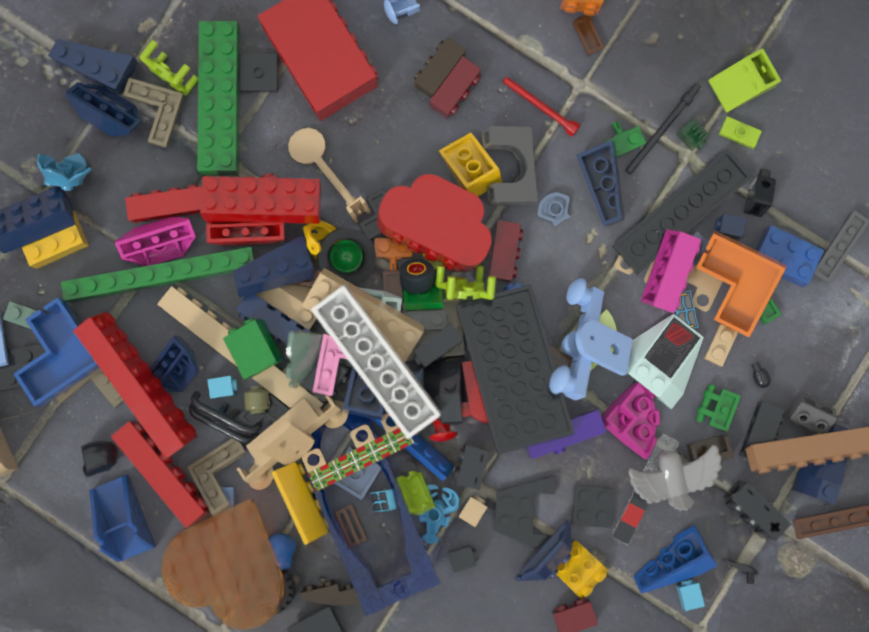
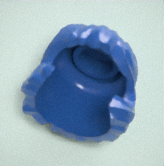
[259,533,296,570]

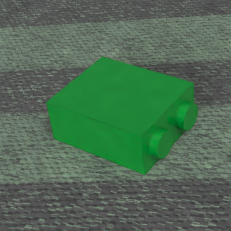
[223,318,283,380]

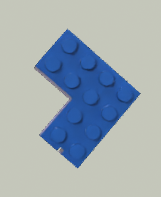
[13,298,100,407]

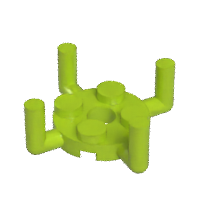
[139,40,198,96]
[436,265,496,300]

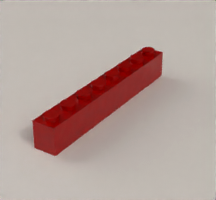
[125,173,278,223]

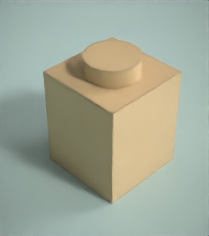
[458,495,487,527]

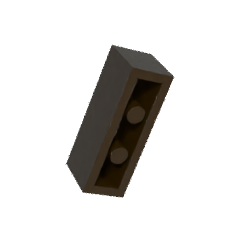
[414,37,466,98]

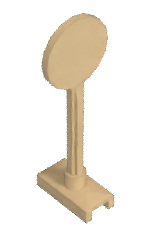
[288,128,371,225]

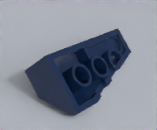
[791,424,851,504]

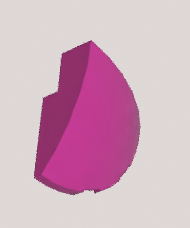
[601,381,660,459]

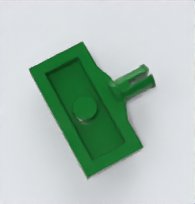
[604,121,646,157]

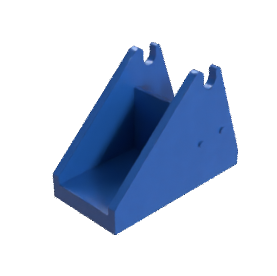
[89,475,156,562]

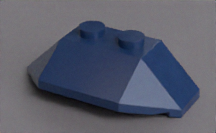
[65,82,141,137]
[150,335,199,392]
[515,519,572,581]

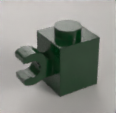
[677,118,709,152]

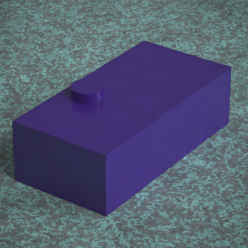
[526,410,606,459]

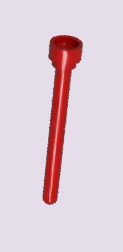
[503,77,581,137]

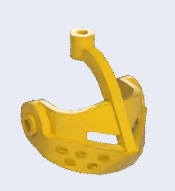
[303,221,342,265]

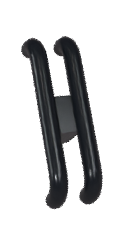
[189,391,262,444]

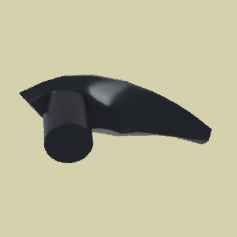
[723,559,758,584]

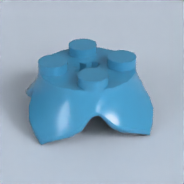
[37,153,92,191]

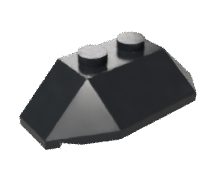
[423,355,465,424]

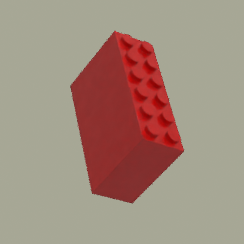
[257,0,379,121]

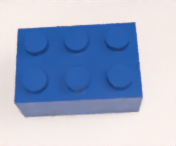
[756,225,824,287]

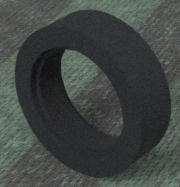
[317,228,376,285]

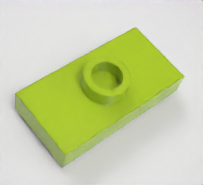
[718,116,762,149]

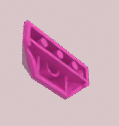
[115,217,196,266]

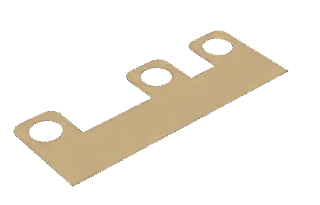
[615,255,723,312]

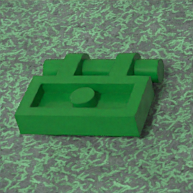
[696,384,741,432]

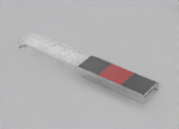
[610,433,680,546]

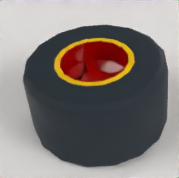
[399,258,434,293]

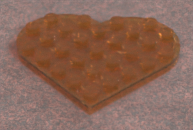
[161,499,284,630]

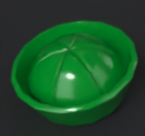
[330,240,363,273]

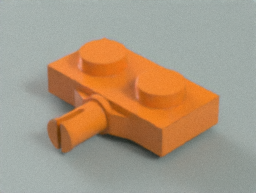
[374,238,412,271]

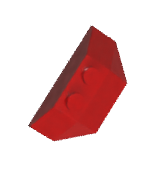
[206,221,285,246]

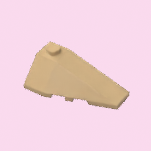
[255,284,319,332]

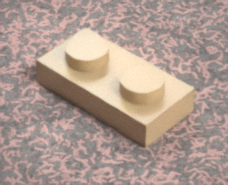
[703,324,738,367]

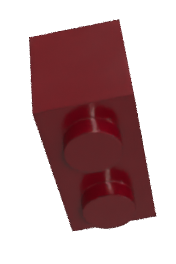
[552,598,598,632]

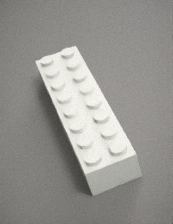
[311,284,441,439]

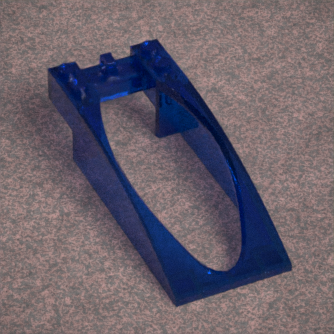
[301,414,440,617]

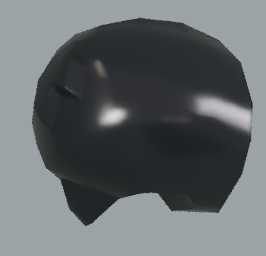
[81,441,118,477]

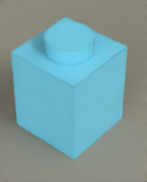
[207,376,238,399]
[676,579,705,611]

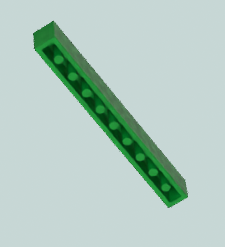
[61,247,256,303]

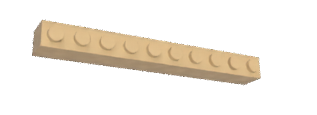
[157,286,325,410]

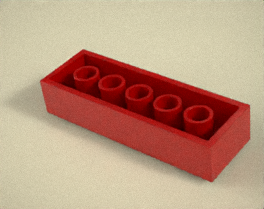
[200,176,322,224]
[111,421,210,528]

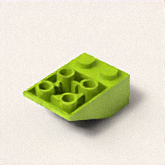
[708,48,781,113]

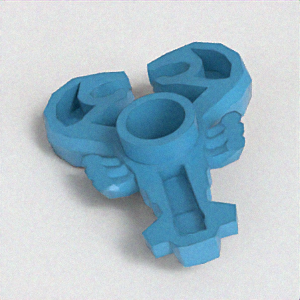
[419,484,461,544]

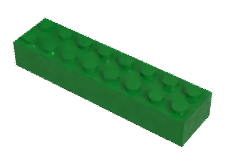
[197,21,240,176]

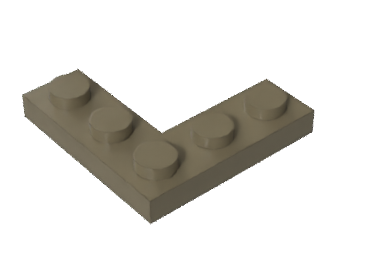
[123,78,184,148]
[56,368,124,408]
[187,438,247,517]

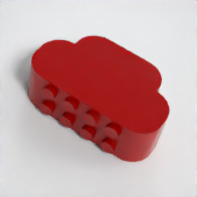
[377,174,492,273]

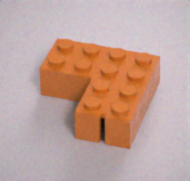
[696,231,788,337]

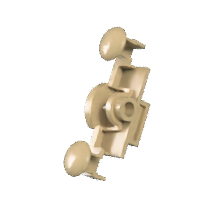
[237,395,348,490]

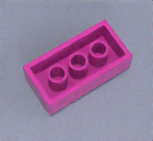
[640,229,701,313]

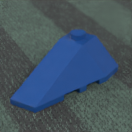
[634,525,718,594]

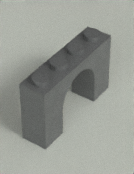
[482,126,539,206]

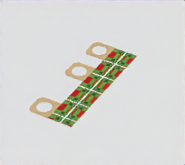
[302,413,414,492]

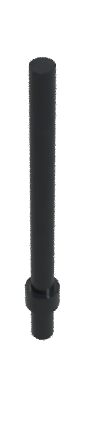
[625,83,701,174]

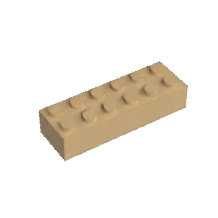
[302,268,425,363]

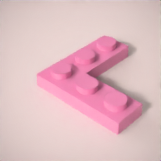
[313,334,348,396]

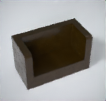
[686,435,734,462]

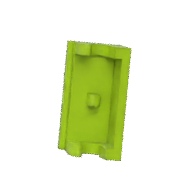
[396,471,436,516]

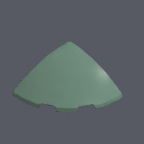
[286,331,323,388]

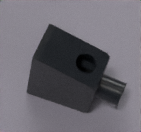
[743,169,776,217]

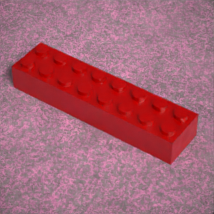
[73,312,198,459]

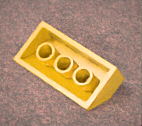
[271,461,331,545]

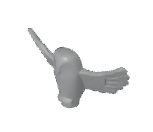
[629,445,722,511]

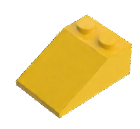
[439,132,503,197]

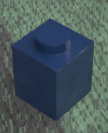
[714,214,746,240]

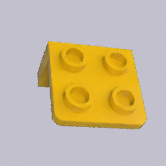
[556,541,609,598]

